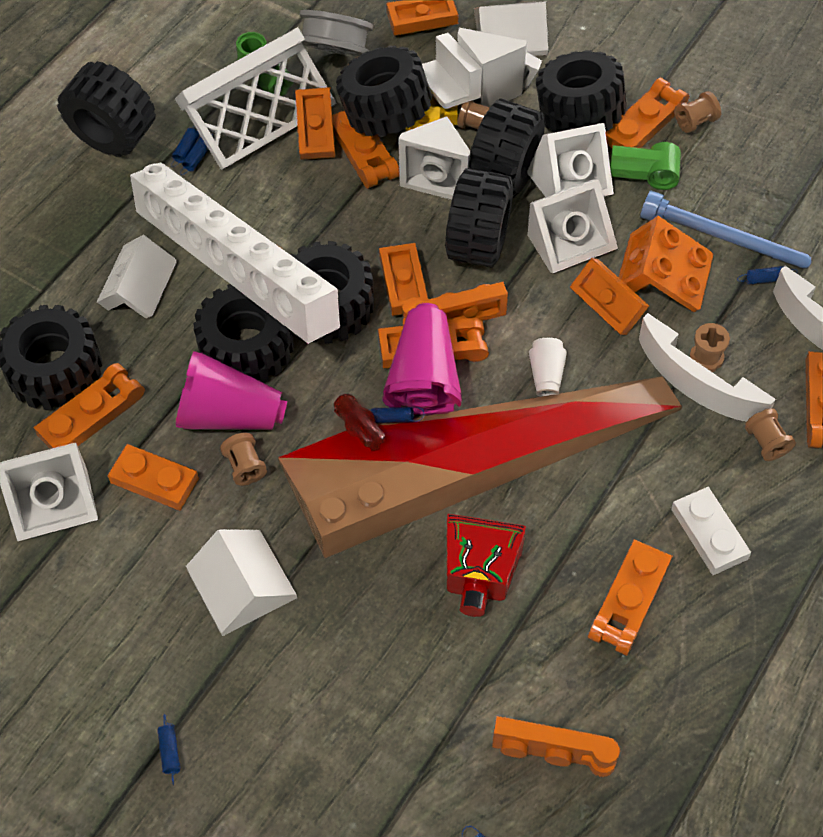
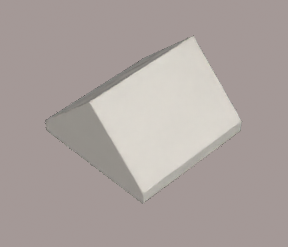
[474,2,548,56]
[458,28,527,107]
[399,116,470,200]
[527,123,614,197]
[527,179,618,273]
[0,442,98,541]
[186,530,297,636]

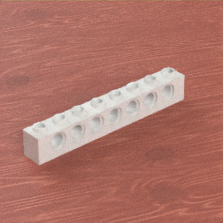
[130,163,340,344]

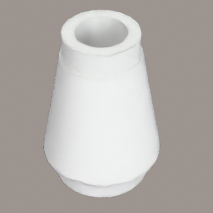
[529,338,567,397]

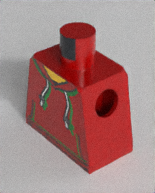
[447,514,526,617]

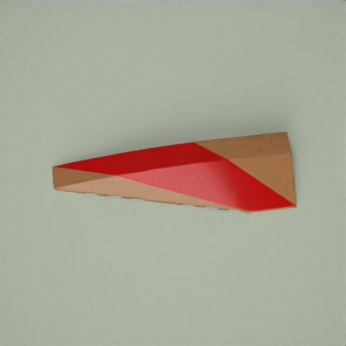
[278,376,682,558]

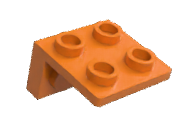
[618,216,713,312]

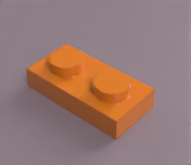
[387,0,458,36]
[295,87,335,160]
[379,243,428,316]
[570,258,649,335]
[107,444,199,511]

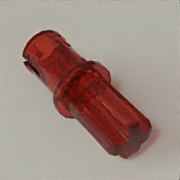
[333,393,386,451]

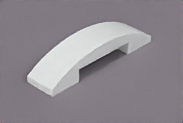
[773,266,823,350]
[639,313,776,422]

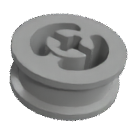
[299,10,374,56]

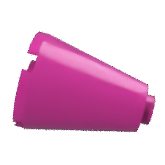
[382,303,462,416]
[175,351,287,430]

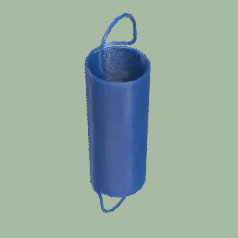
[171,126,199,167]
[180,134,213,175]
[737,266,798,285]
[361,407,424,423]
[157,714,180,785]

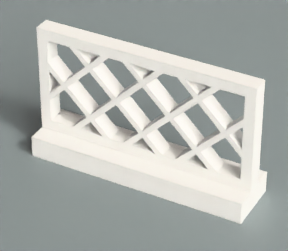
[175,27,336,170]

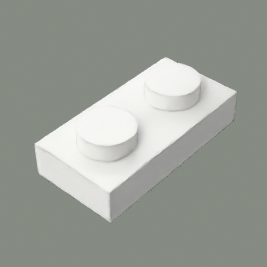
[671,487,751,575]

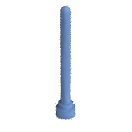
[640,190,812,268]

